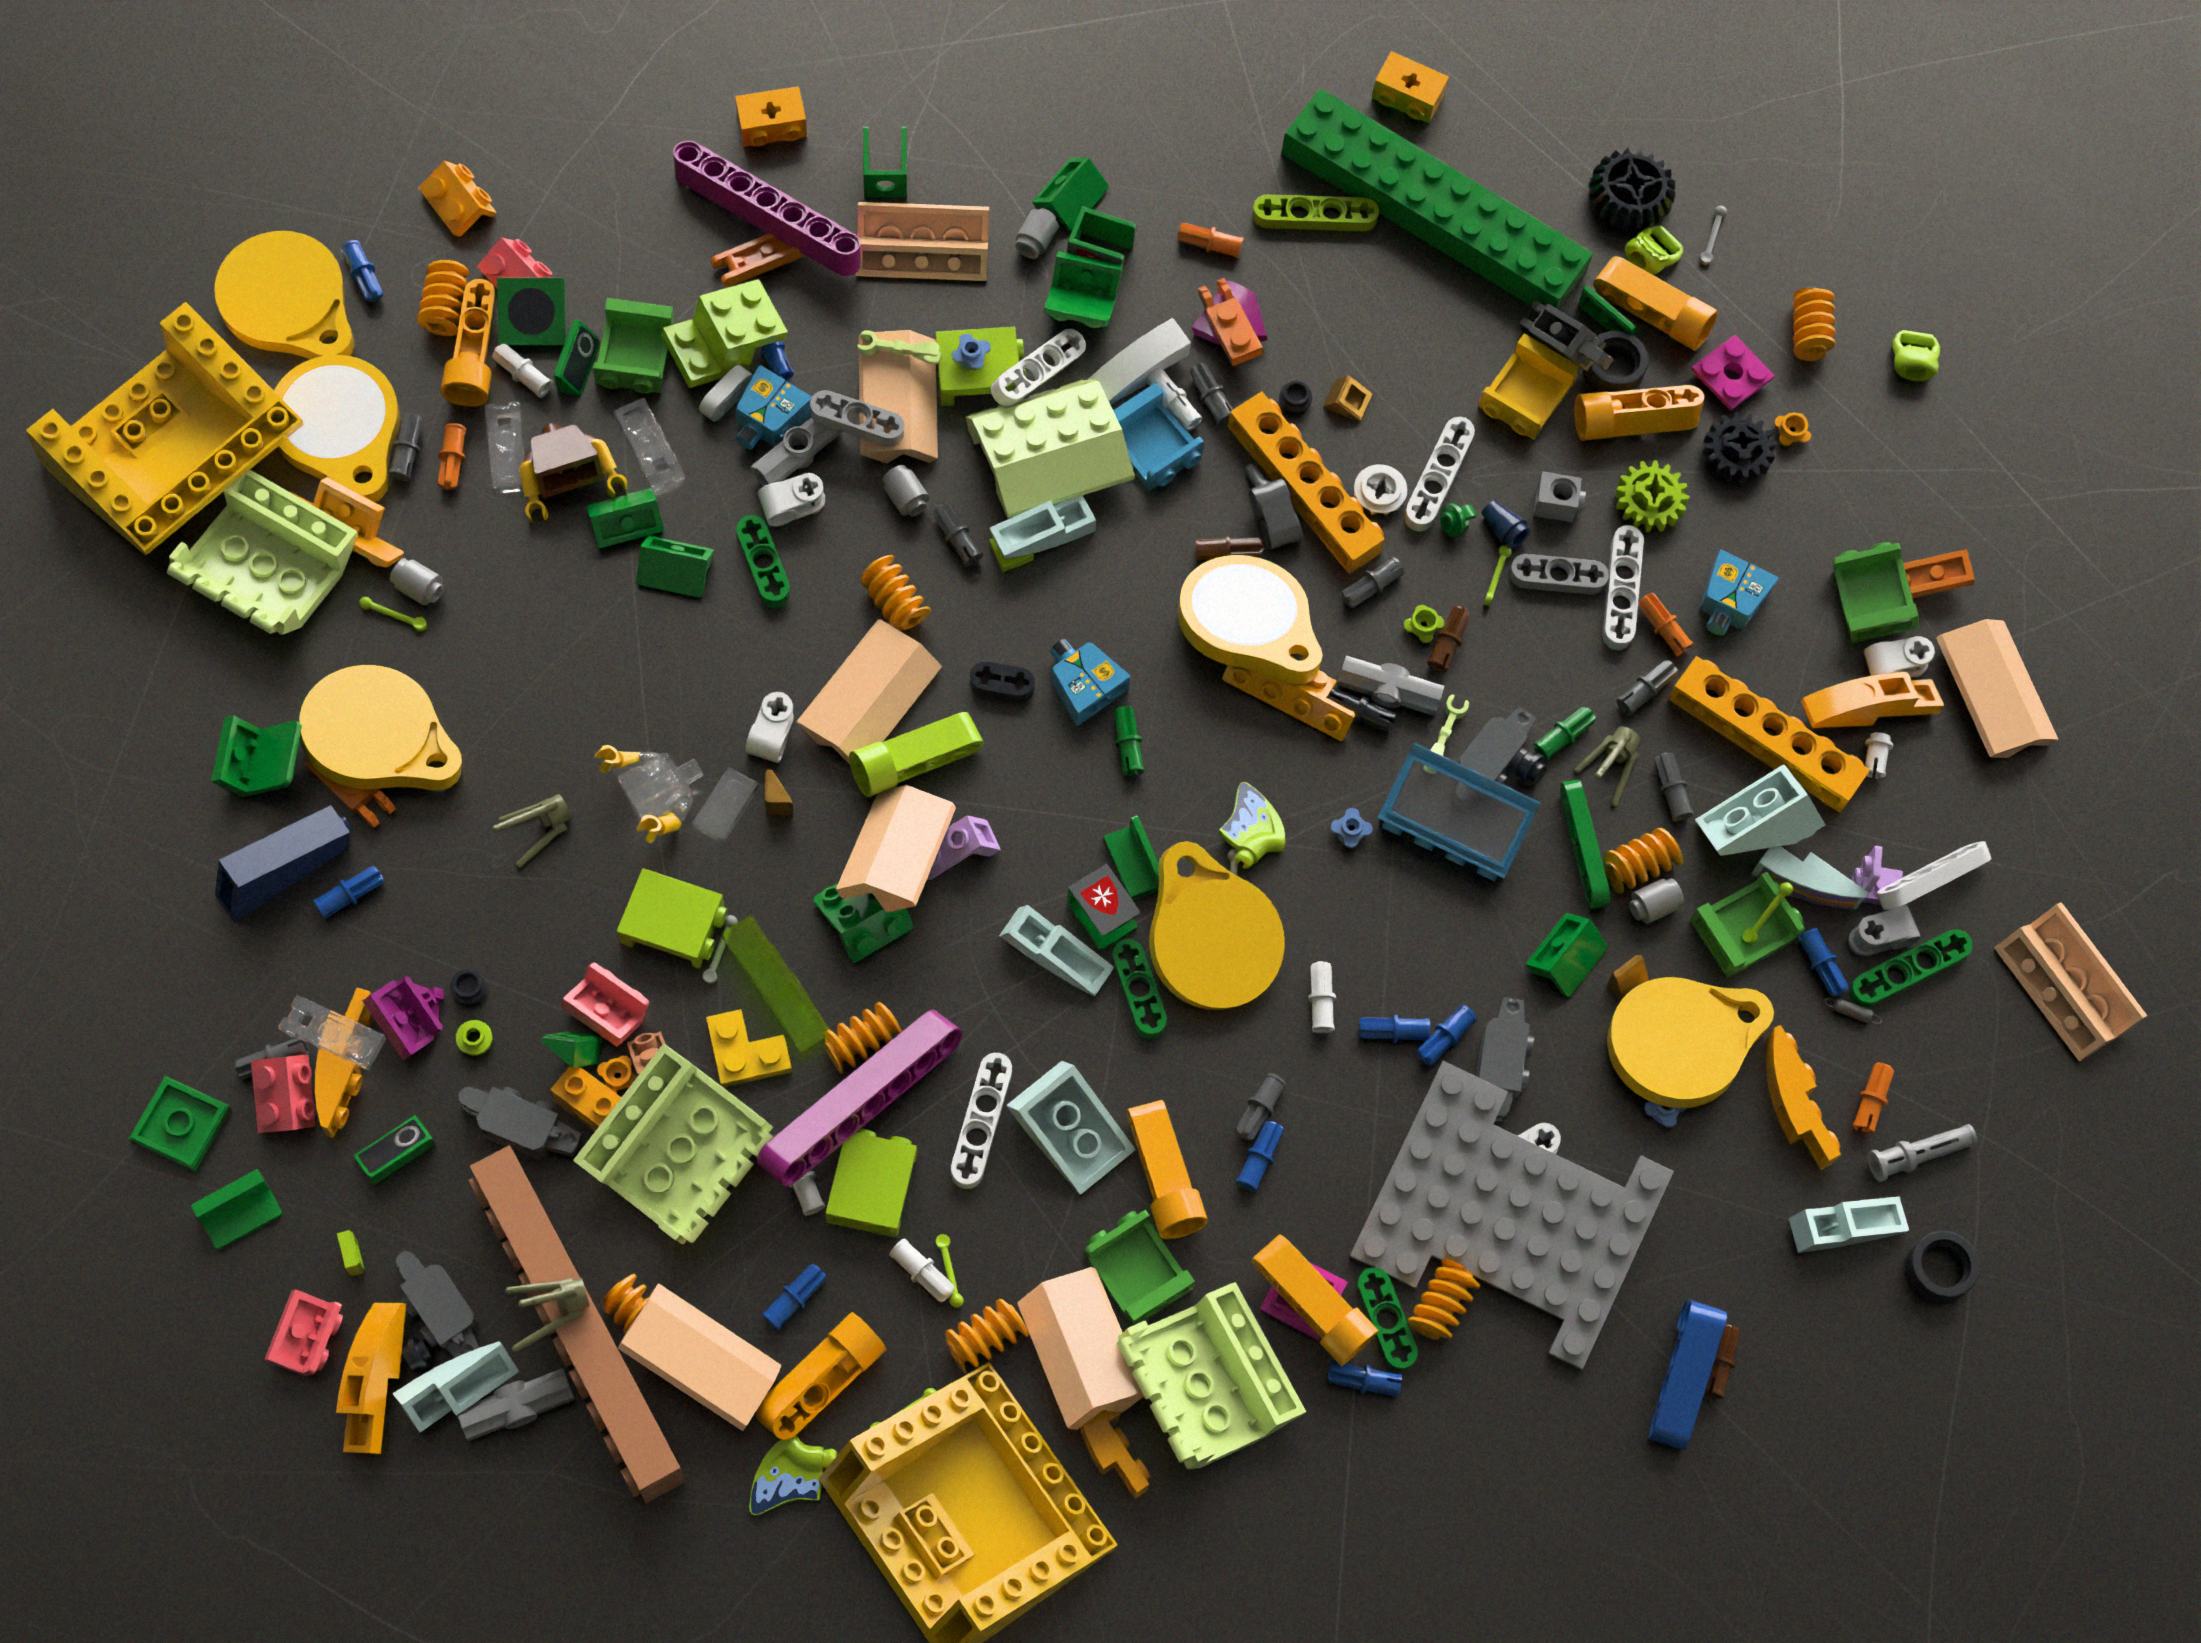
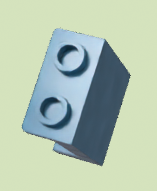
[1113,383,1204,491]

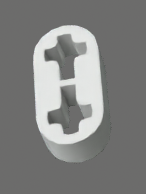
[699,365,753,422]

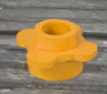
[1774,412,1811,446]
[597,1056,637,1094]

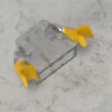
[595,745,704,843]

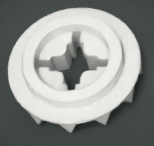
[1354,464,1407,516]

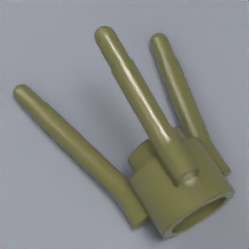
[1574,726,1641,807]
[492,794,572,868]
[505,1277,590,1352]

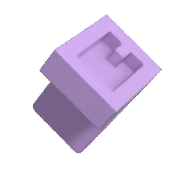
[927,815,1001,880]
[1852,846,1903,905]

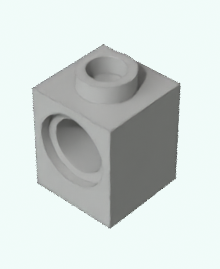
[1533,471,1586,522]

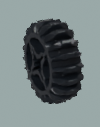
[1588,147,1676,233]

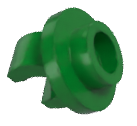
[1440,503,1477,537]

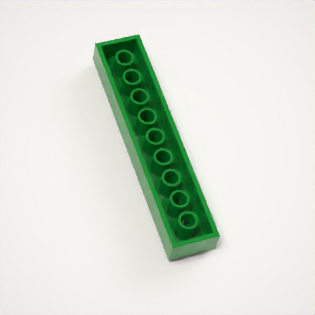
[1281,88,1593,310]

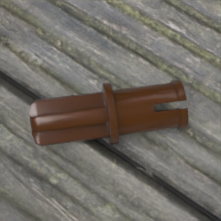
[1196,535,1263,561]
[1427,605,1470,672]
[1704,1324,1741,1399]

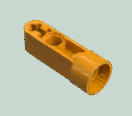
[1593,256,1719,351]
[440,279,495,407]
[1574,385,1704,441]
[1127,1100,1208,1239]
[1252,1234,1379,1366]
[756,1312,887,1440]

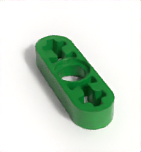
[736,515,790,608]
[1112,939,1167,1039]
[1356,1267,1418,1372]

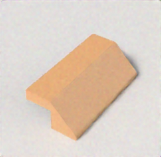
[855,202,989,281]
[859,330,938,464]
[1936,619,2058,758]
[796,620,942,764]
[836,785,956,912]
[1994,902,2147,1061]
[1017,1267,1144,1430]
[618,1283,782,1431]

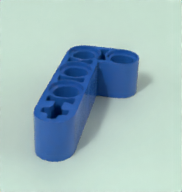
[1648,1299,1727,1450]

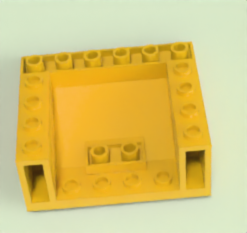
[26,302,304,555]
[818,1362,1118,1643]

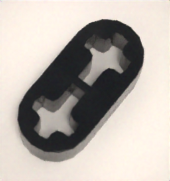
[970,662,1035,702]

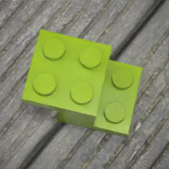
[661,279,788,388]

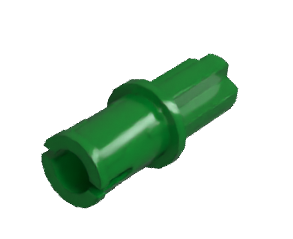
[1114,706,1145,776]
[1533,707,1596,761]

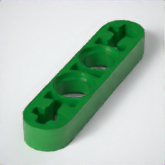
[1560,779,1610,909]
[1849,929,1973,1008]

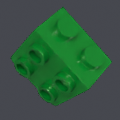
[1044,251,1122,328]
[211,715,302,797]
[813,882,914,963]

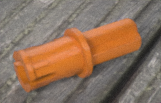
[1177,223,1243,258]
[437,423,466,490]
[1638,593,1694,657]
[1852,1062,1894,1134]

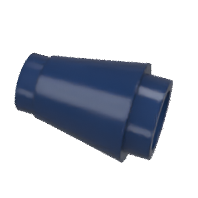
[1482,500,1530,549]

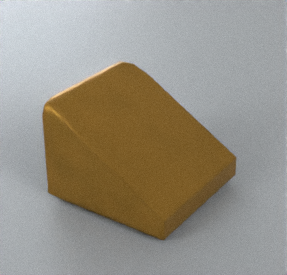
[1323,375,1372,421]
[765,770,794,815]
[1607,955,1649,1002]

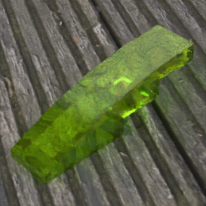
[720,914,830,1052]

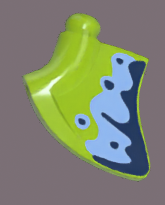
[1217,782,1285,869]
[749,1435,837,1516]

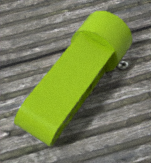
[849,712,984,797]

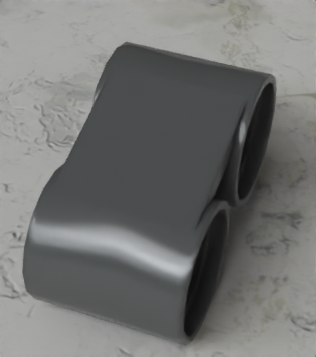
[1245,464,1303,550]

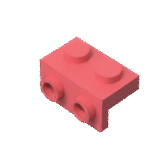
[477,237,552,288]
[561,962,649,1047]
[251,1054,315,1133]
[264,1289,343,1376]

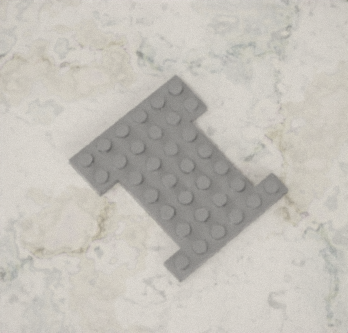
[1350,1061,1674,1370]

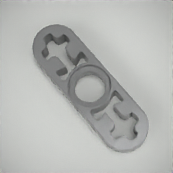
[810,390,904,446]
[1509,554,1609,595]

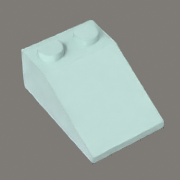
[1695,764,1825,856]
[1006,1061,1136,1195]

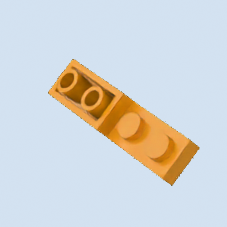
[1801,672,1944,728]
[315,988,374,1138]
[1765,1025,1841,1170]
[336,1303,406,1454]
[1080,1410,1150,1499]

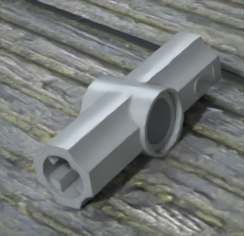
[751,405,842,486]
[1337,655,1444,716]
[458,1368,575,1441]

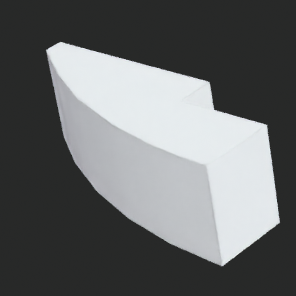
[1089,318,1191,405]

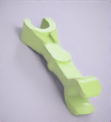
[857,330,941,364]
[1423,695,1469,775]

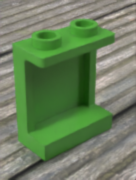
[593,298,675,393]
[1832,542,1919,643]
[1690,872,1805,978]
[1084,1210,1195,1327]

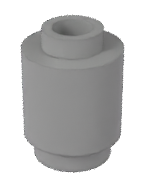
[1015,208,1059,259]
[882,465,929,517]
[390,558,444,606]
[1629,878,1684,924]

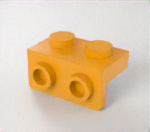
[418,160,496,237]

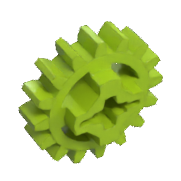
[1614,460,1689,532]

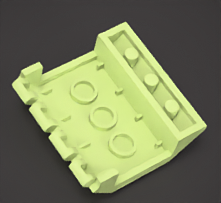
[965,379,1135,518]
[167,470,358,635]
[573,1043,774,1245]
[1116,1282,1306,1469]

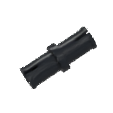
[1328,687,1397,734]

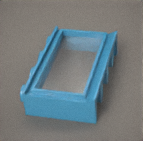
[1377,742,1541,881]

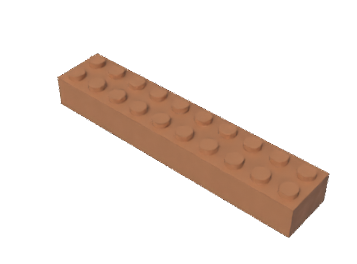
[468,1145,686,1504]

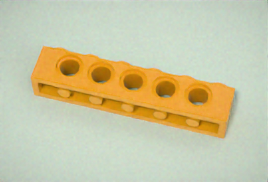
[1228,391,1385,574]
[1668,656,1870,813]

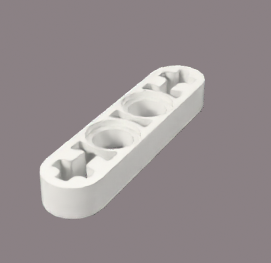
[991,329,1086,407]
[1404,417,1475,531]
[1602,525,1644,650]
[1877,841,1992,910]
[951,1053,1012,1189]

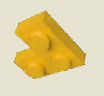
[706,1009,792,1088]

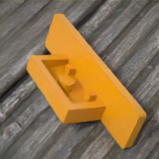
[290,477,404,567]
[1222,655,1355,741]

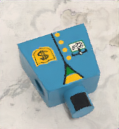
[736,365,812,450]
[1700,549,1779,635]
[1049,639,1131,726]

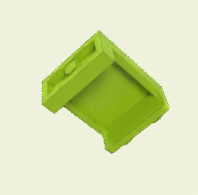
[936,326,1027,406]
[617,868,728,969]
[825,1129,917,1238]

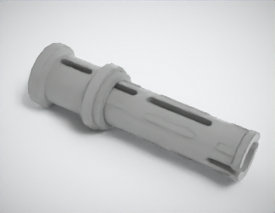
[1868,1124,1977,1182]

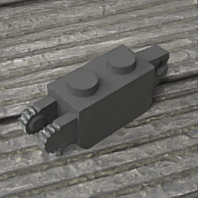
[1519,301,1614,371]
[1450,706,1536,811]
[1476,997,1534,1125]
[457,1086,583,1160]
[395,1250,480,1358]

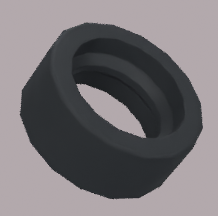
[1583,331,1648,392]
[1905,1231,1980,1304]

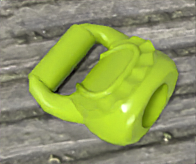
[1625,225,1684,275]
[1892,330,1940,381]

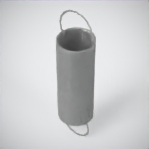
[1825,998,1882,1024]

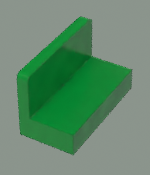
[1032,158,1109,230]
[586,488,665,548]
[636,535,715,598]
[1103,815,1159,900]
[1525,913,1608,997]
[191,1169,283,1250]

